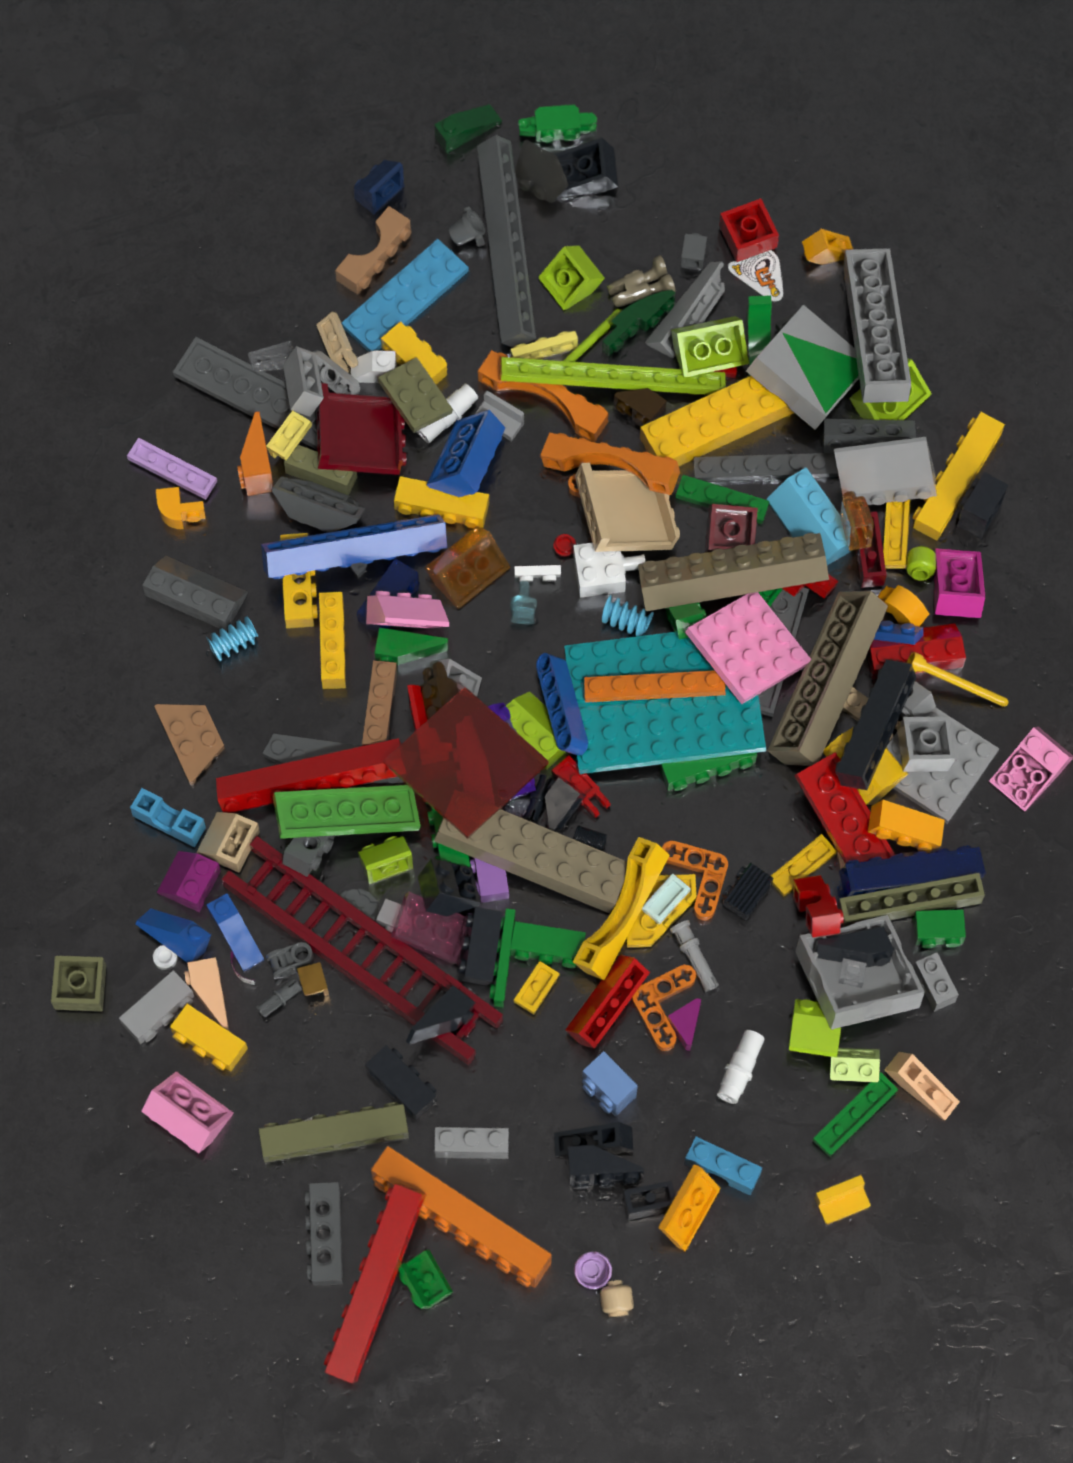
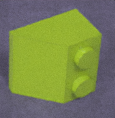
[538,246,605,310]
[358,836,413,885]
[789,999,841,1058]

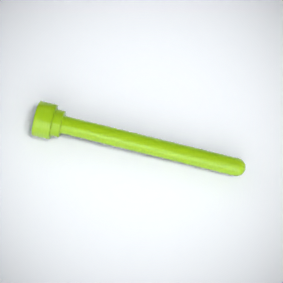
[563,309,622,362]

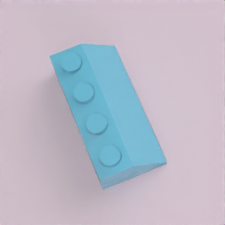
[767,468,857,565]

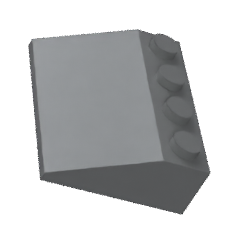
[834,437,937,508]

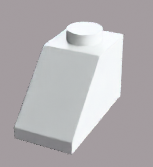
[351,351,396,383]

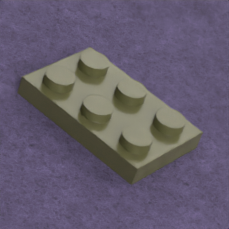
[378,358,453,433]

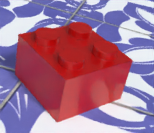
[719,199,779,262]

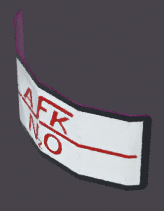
[231,952,256,985]

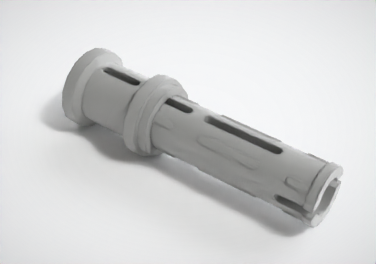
[670,920,719,992]

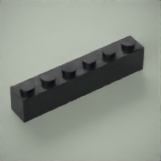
[835,659,917,790]

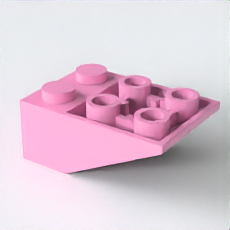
[989,727,1073,811]

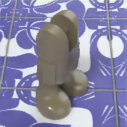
[607,255,675,306]

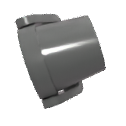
[449,207,485,247]

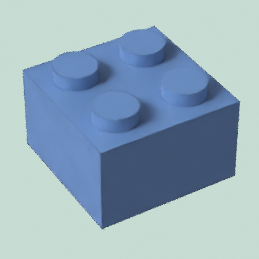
[582,1051,638,1117]

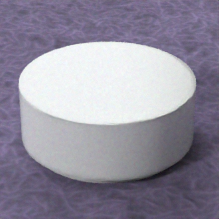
[153,945,178,970]

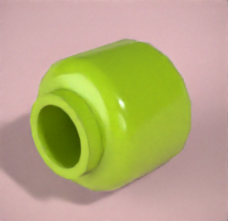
[906,546,936,581]

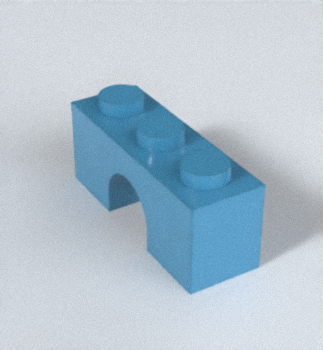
[130,788,206,848]
[684,1137,762,1196]

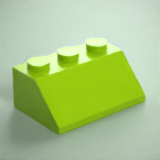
[671,316,749,377]
[850,358,932,420]
[506,691,565,770]

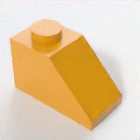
[802,229,853,265]

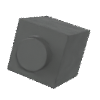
[681,233,707,271]

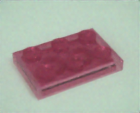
[391,892,467,964]

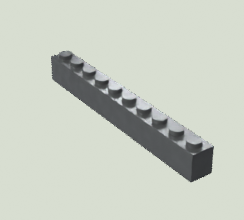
[477,135,536,348]

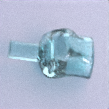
[511,581,537,624]

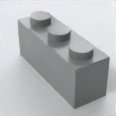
[283,346,324,417]
[119,970,194,1045]
[435,1127,509,1159]

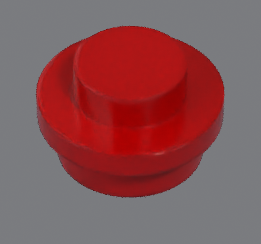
[553,534,576,557]

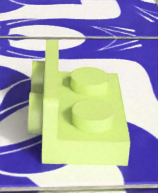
[830,1048,880,1082]

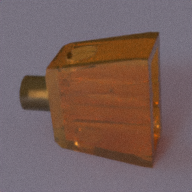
[841,491,874,551]

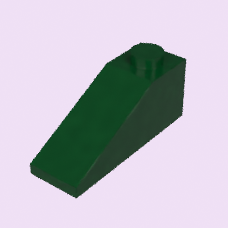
[434,104,502,154]

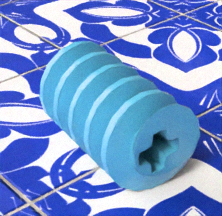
[602,595,654,637]
[206,616,258,661]

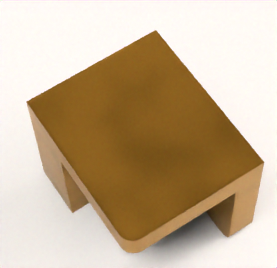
[297,962,329,996]

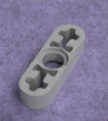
[313,350,360,395]

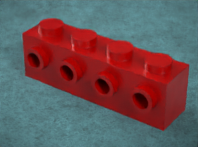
[565,955,650,1048]

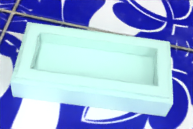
[641,874,691,925]

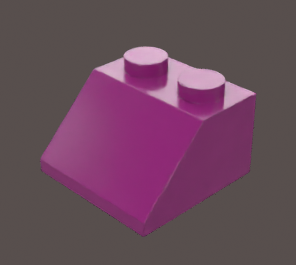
[157,851,221,912]

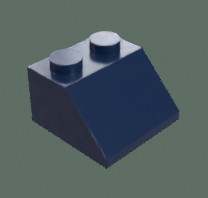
[354,160,404,215]

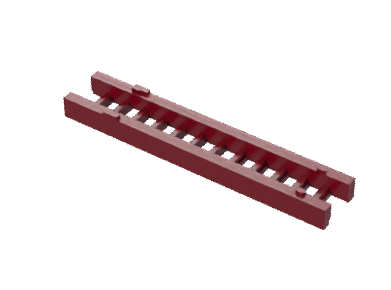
[222,836,503,1066]

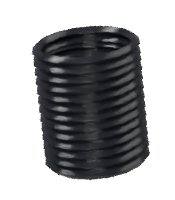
[573,825,607,851]

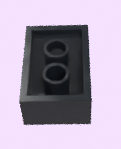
[544,138,618,198]

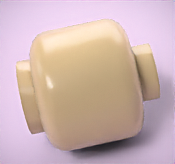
[600,1280,633,1317]

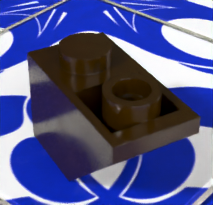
[614,388,667,426]

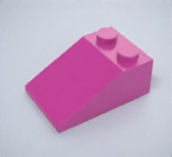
[934,549,985,618]

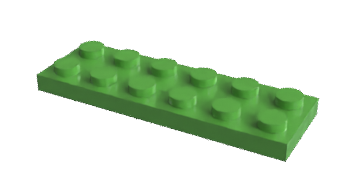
[273,785,420,838]

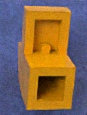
[156,487,206,529]
[877,585,929,627]

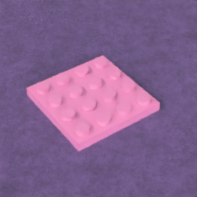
[685,592,811,704]

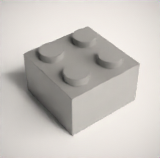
[897,716,955,772]

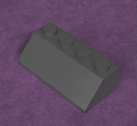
[143,556,248,632]

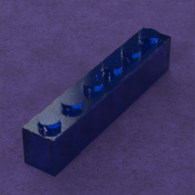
[839,846,986,897]

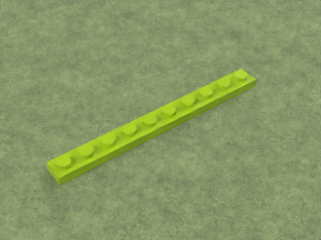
[501,357,726,395]

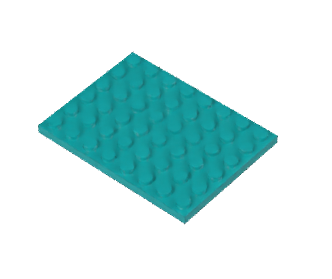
[564,632,766,774]

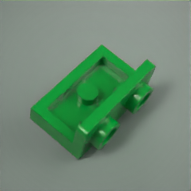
[399,1250,453,1309]

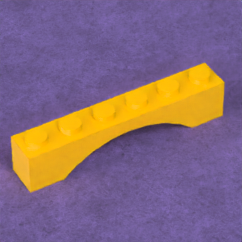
[573,837,670,980]

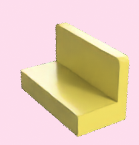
[266,410,312,460]

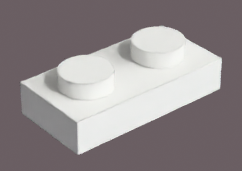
[515,565,561,582]

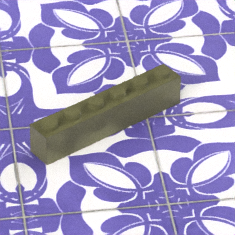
[837,873,985,927]
[259,1102,409,1162]

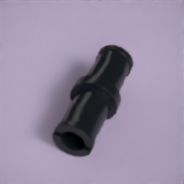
[523,774,554,823]

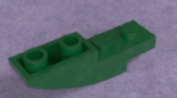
[602,290,675,356]

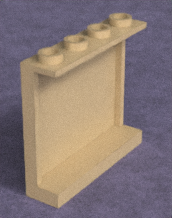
[575,463,680,552]

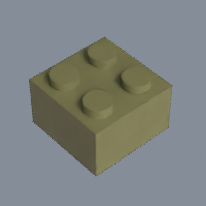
[51,956,106,1011]

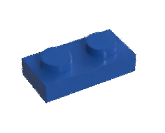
[874,621,924,645]

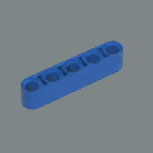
[536,653,588,756]

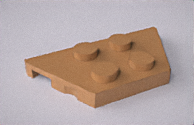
[154,704,225,785]

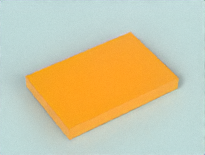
[658,1164,720,1251]

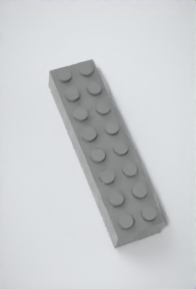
[843,249,911,403]

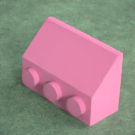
[366,591,449,629]
[141,1071,233,1153]

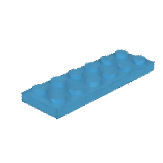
[341,239,469,352]

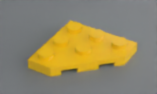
[624,874,696,948]

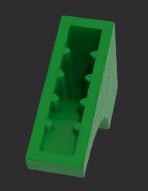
[745,295,772,375]

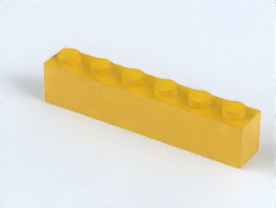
[913,412,1005,541]

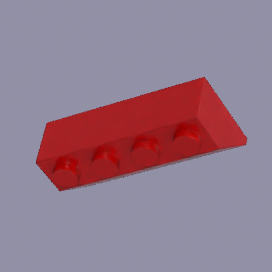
[867,623,966,680]

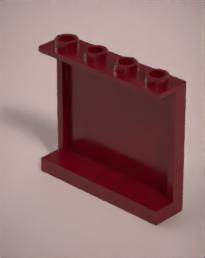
[316,383,406,475]

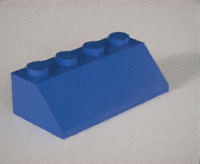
[427,409,506,497]

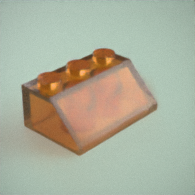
[425,526,510,609]

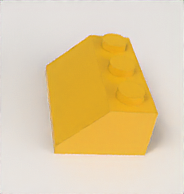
[823,727,908,805]

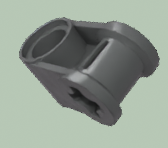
[266,942,314,979]

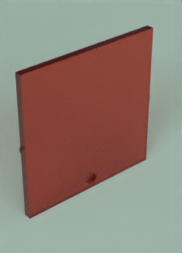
[383,687,549,839]

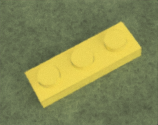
[511,331,578,359]

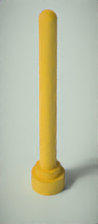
[907,652,1009,707]

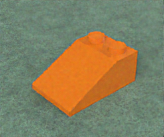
[237,411,273,496]

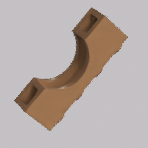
[335,206,411,295]
[362,660,397,746]

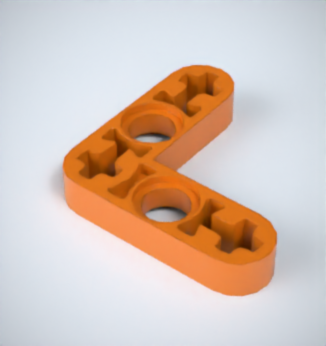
[662,841,728,921]
[632,965,696,1051]

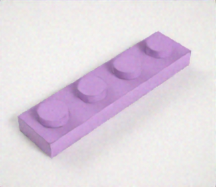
[127,438,217,500]

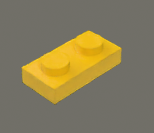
[514,961,560,1015]

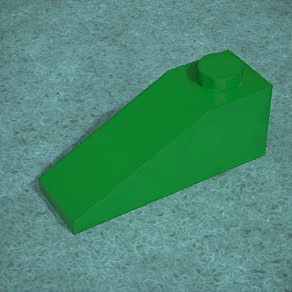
[374,628,448,665]

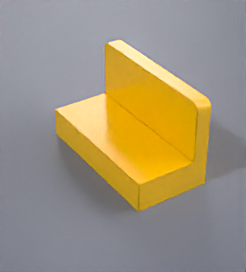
[814,1175,870,1224]

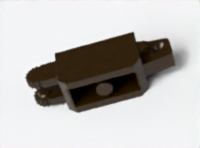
[420,661,464,744]

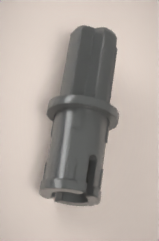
[257,978,302,1017]

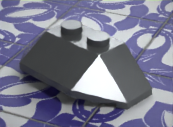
[272,476,365,533]

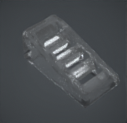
[248,341,294,372]

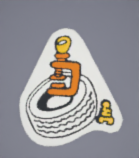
[728,250,783,301]

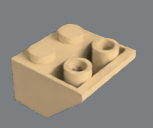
[197,812,260,872]

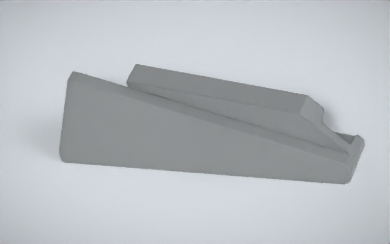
[645,261,725,358]

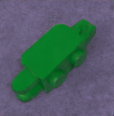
[519,105,597,142]

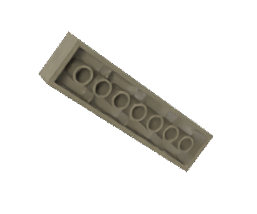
[638,533,829,611]
[767,591,888,766]
[434,791,627,913]

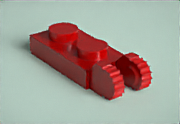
[551,755,611,818]

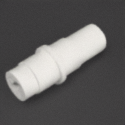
[417,384,478,443]
[717,1030,765,1104]

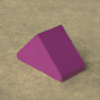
[668,998,701,1051]

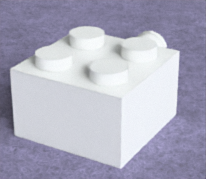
[573,543,645,598]

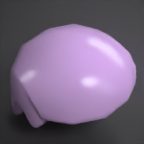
[574,1251,612,1289]

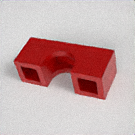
[793,875,844,938]

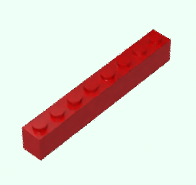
[216,738,407,813]
[324,1184,426,1383]

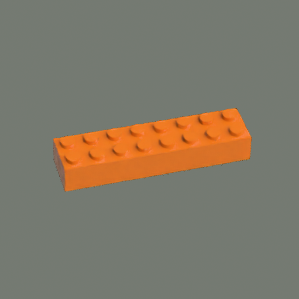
[371,1146,552,1288]

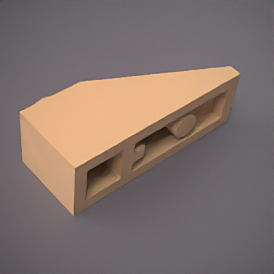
[184,957,229,1031]
[885,1052,959,1120]

